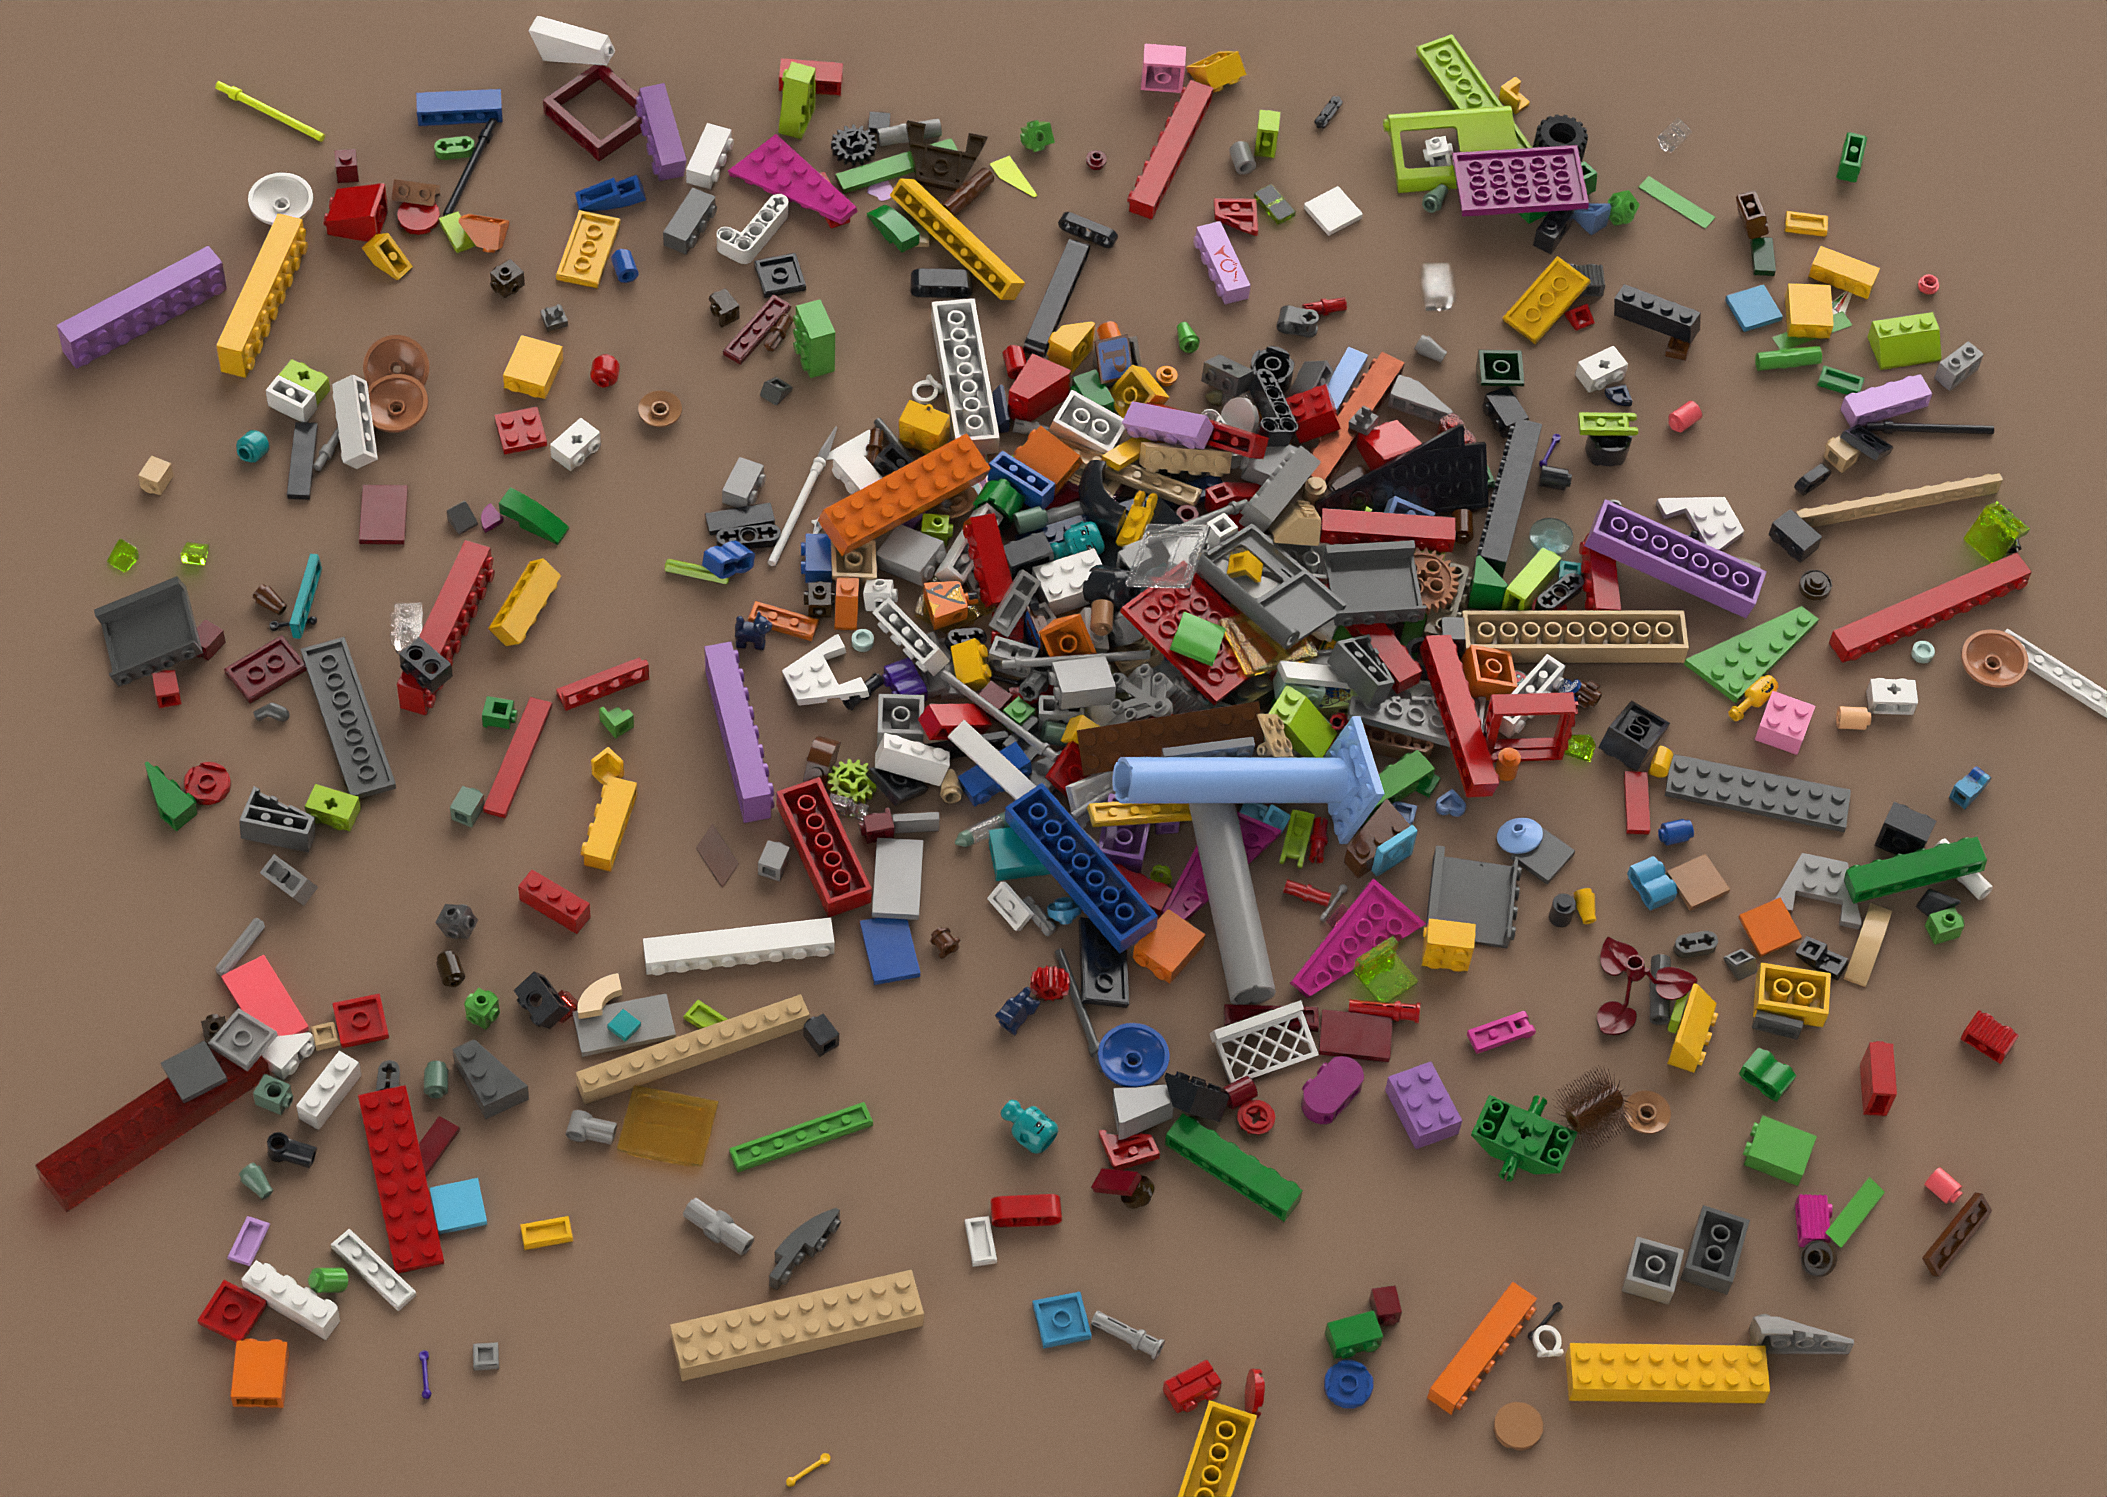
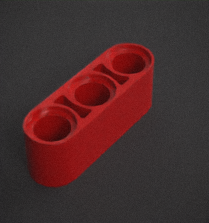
[990,1194,1062,1228]

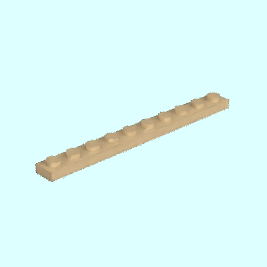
[1796,473,2003,527]

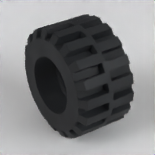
[1533,114,1588,162]

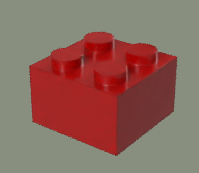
[1285,384,1341,444]

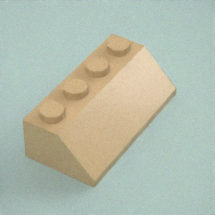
[1267,500,1321,546]

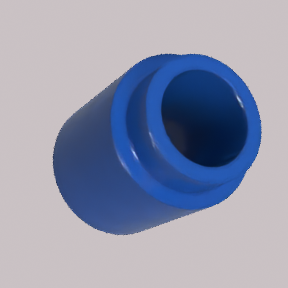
[1658,819,1694,846]

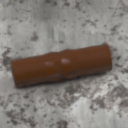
[941,168,994,216]

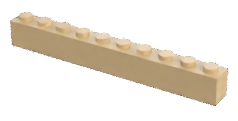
[576,994,810,1104]

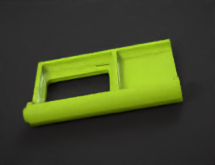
[1383,106,1518,193]

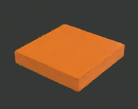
[1738,897,1802,957]

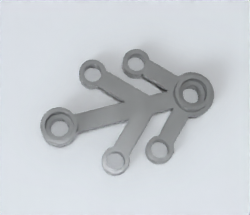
[1110,664,1173,722]

